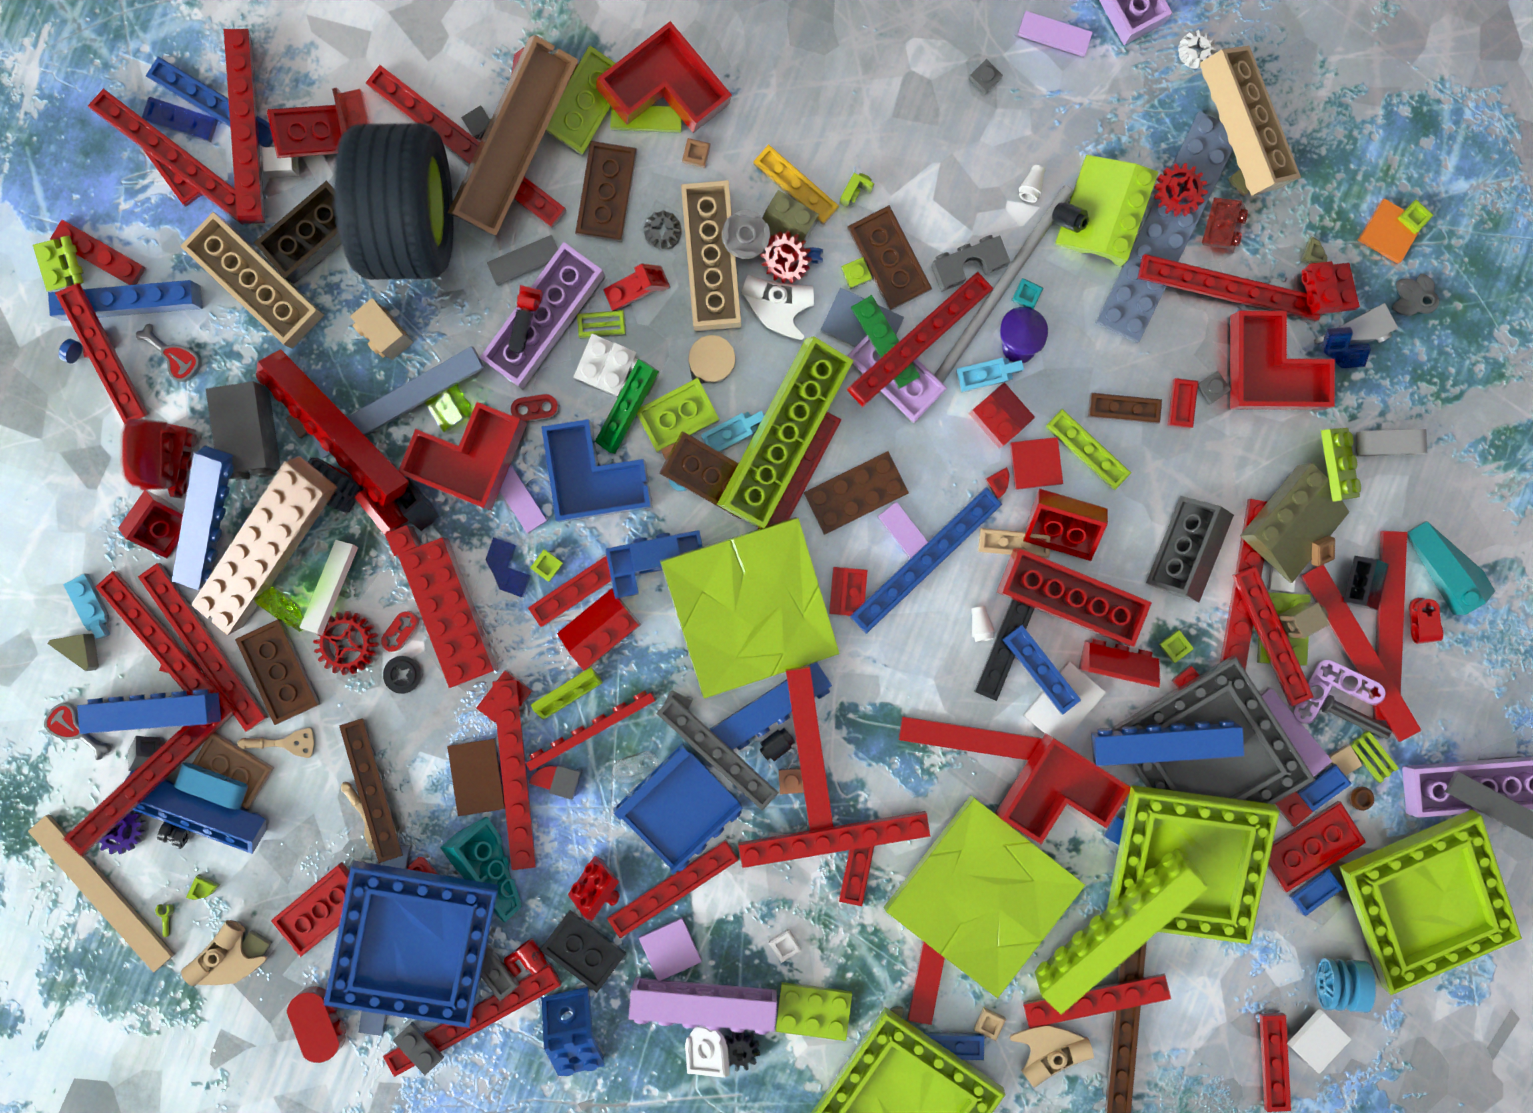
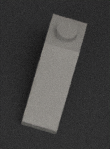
[1314,303,1398,344]

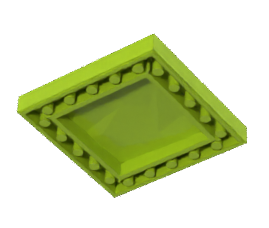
[660,517,840,699]
[1107,785,1280,944]
[883,795,1085,999]
[1339,809,1522,995]
[811,1007,1006,1113]

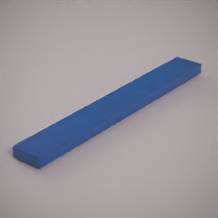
[849,487,1002,634]

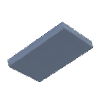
[820,287,904,347]

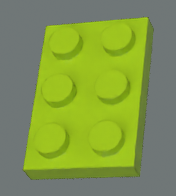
[637,378,720,453]
[1321,428,1361,501]
[1257,592,1311,666]
[775,982,852,1041]

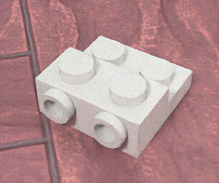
[573,334,638,397]

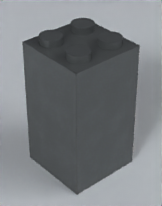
[206,381,281,481]

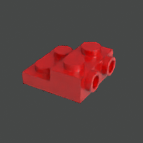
[1302,261,1360,315]

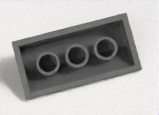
[1146,496,1234,603]

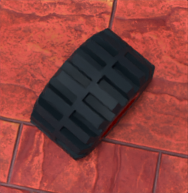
[308,457,364,513]

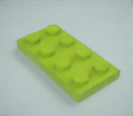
[546,45,616,155]

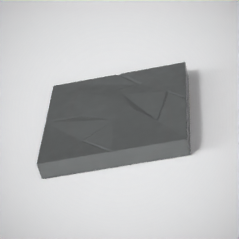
[1111,655,1315,804]

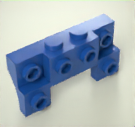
[605,530,703,599]

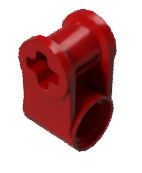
[1409,598,1443,644]

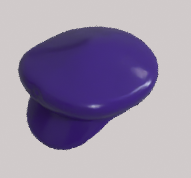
[1000,307,1048,363]

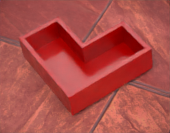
[596,21,732,133]
[1230,311,1335,410]
[398,402,527,511]
[995,733,1131,844]

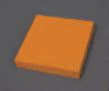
[1358,198,1419,264]

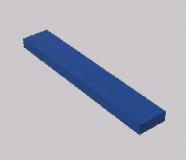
[146,56,273,147]

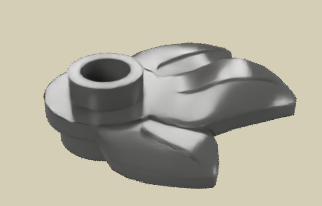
[1392,273,1440,316]

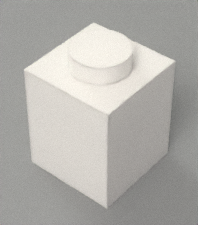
[260,147,299,177]

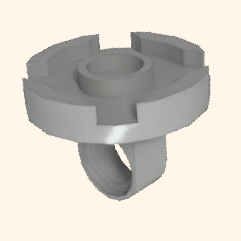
[722,210,770,259]

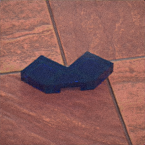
[1321,327,1371,368]
[485,537,531,597]

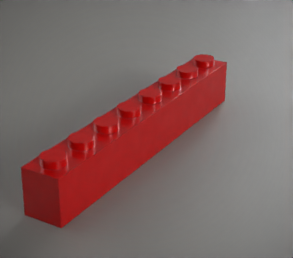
[223,29,265,224]
[256,349,408,507]

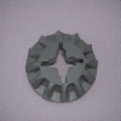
[644,210,681,249]

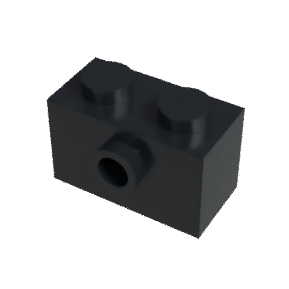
[1343,556,1389,610]

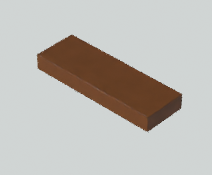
[1088,393,1162,424]

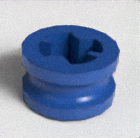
[805,247,823,264]

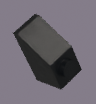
[395,477,439,531]

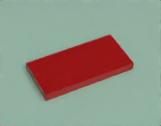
[1268,801,1366,893]
[271,862,350,957]

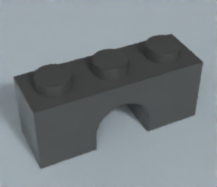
[931,235,1010,292]

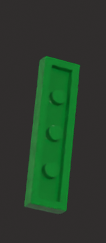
[851,295,920,389]
[595,359,659,454]

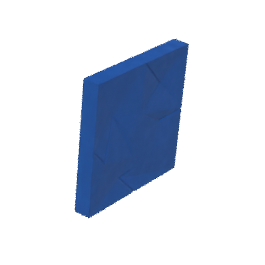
[324,860,499,1028]

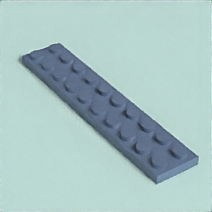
[1095,111,1233,343]

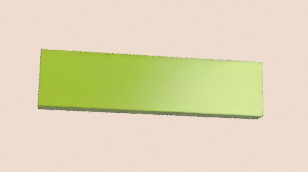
[1045,409,1131,490]

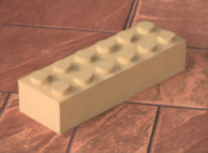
[1200,46,1301,196]
[681,180,741,331]
[180,212,324,349]

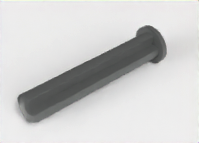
[1321,695,1392,739]

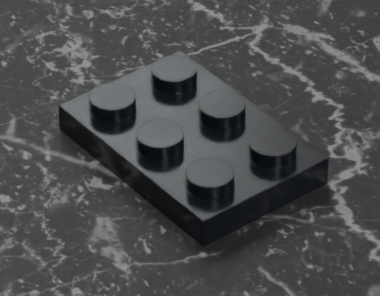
[540,910,627,993]

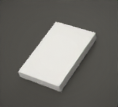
[1023,661,1106,744]

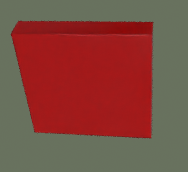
[1010,437,1063,490]

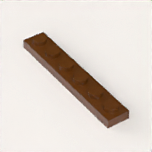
[339,718,403,863]

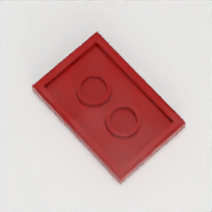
[267,104,346,158]

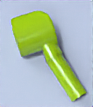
[155,904,174,937]

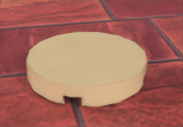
[688,335,735,383]

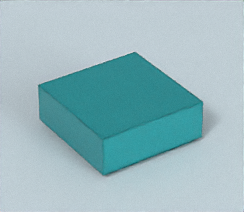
[1011,278,1043,309]

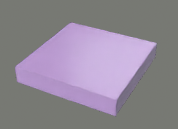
[639,917,702,982]

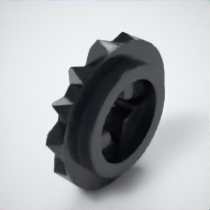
[383,656,422,694]

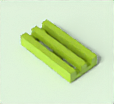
[577,310,626,338]
[1349,730,1399,783]

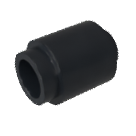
[1052,202,1089,233]
[759,727,796,762]

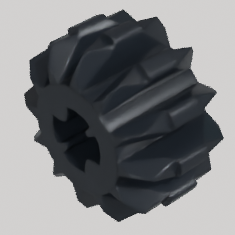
[724,1031,760,1072]

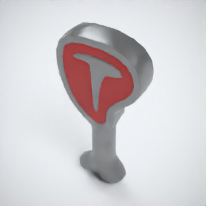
[136,324,202,382]
[44,703,112,760]

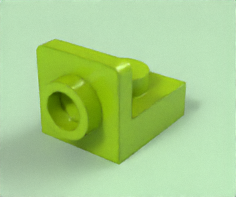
[839,173,874,207]

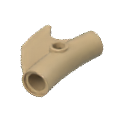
[181,920,267,986]
[1010,1025,1094,1088]

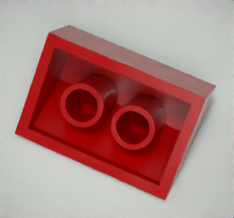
[1023,488,1108,561]
[557,588,641,671]
[1078,638,1160,688]

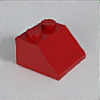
[969,382,1035,448]
[118,490,184,559]

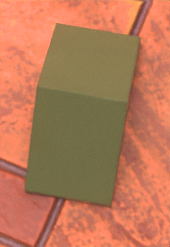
[47,633,99,671]

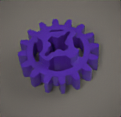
[98,810,146,855]

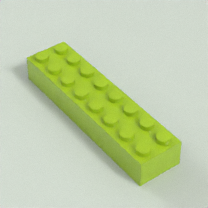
[717,336,854,529]
[1035,849,1208,1014]

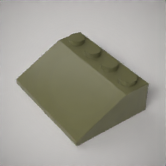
[1240,463,1349,583]

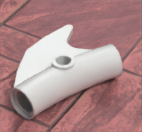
[741,275,814,340]

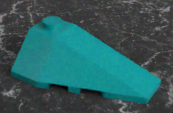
[1407,521,1495,615]
[440,817,522,923]

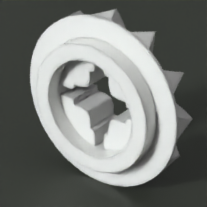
[1178,30,1217,69]

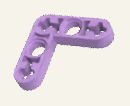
[1294,660,1385,724]

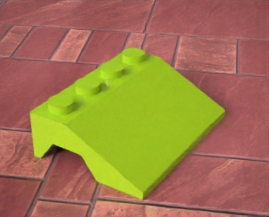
[1055,155,1158,267]

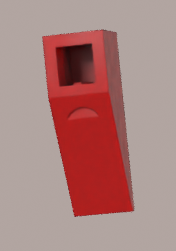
[167,424,197,499]

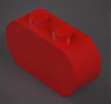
[286,986,346,1063]

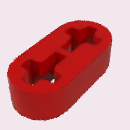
[381,611,419,652]

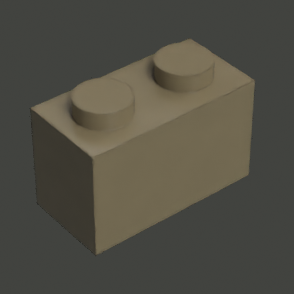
[1278,602,1330,638]

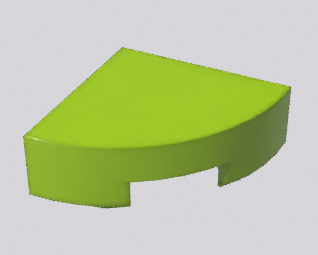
[186,875,220,900]

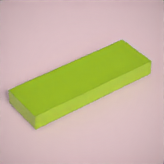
[610,106,682,133]
[531,667,603,720]

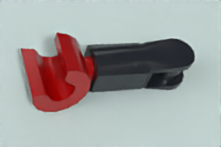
[509,285,543,353]

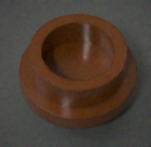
[1349,786,1374,811]

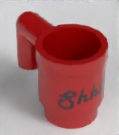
[504,938,548,977]

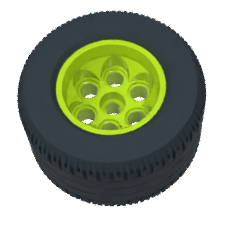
[334,123,454,280]

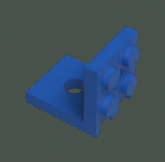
[541,987,605,1076]

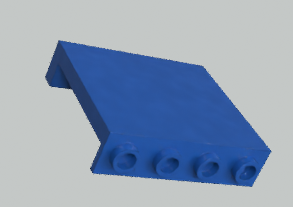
[613,743,743,874]

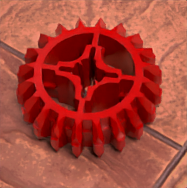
[313,611,379,675]

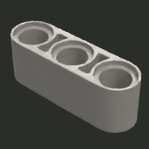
[1356,429,1427,456]

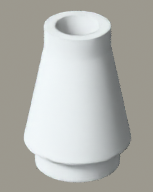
[1019,165,1046,203]
[971,606,995,642]

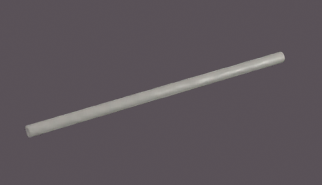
[906,185,1074,424]

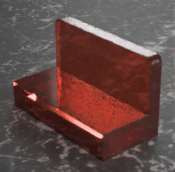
[332,87,370,134]

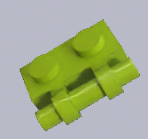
[32,236,84,291]

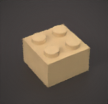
[350,298,414,360]

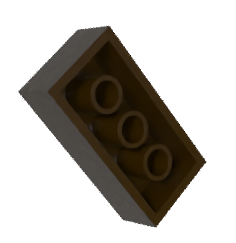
[254,180,341,284]

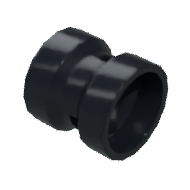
[157,822,191,849]

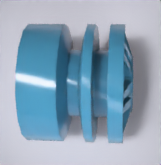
[1316,958,1376,1013]

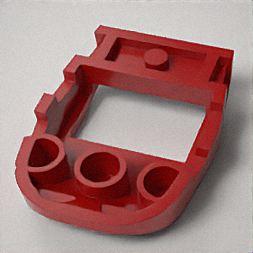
[121,418,176,490]

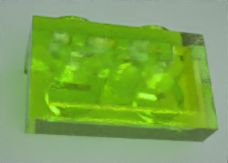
[425,384,473,432]
[254,586,304,632]

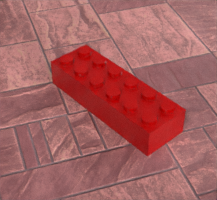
[398,537,499,688]
[996,548,1152,647]

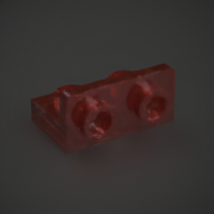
[1202,197,1248,253]

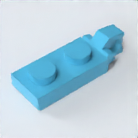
[956,358,1024,393]
[701,411,764,452]
[63,574,111,639]

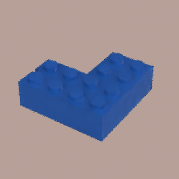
[541,419,653,522]

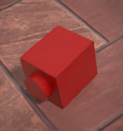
[385,525,421,556]

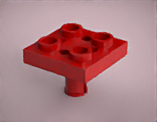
[568,856,620,921]

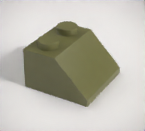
[762,190,819,248]

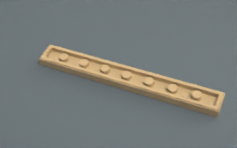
[28,814,174,973]

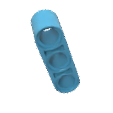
[174,763,248,810]

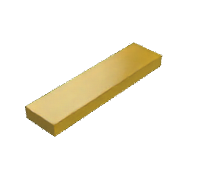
[753,144,839,225]

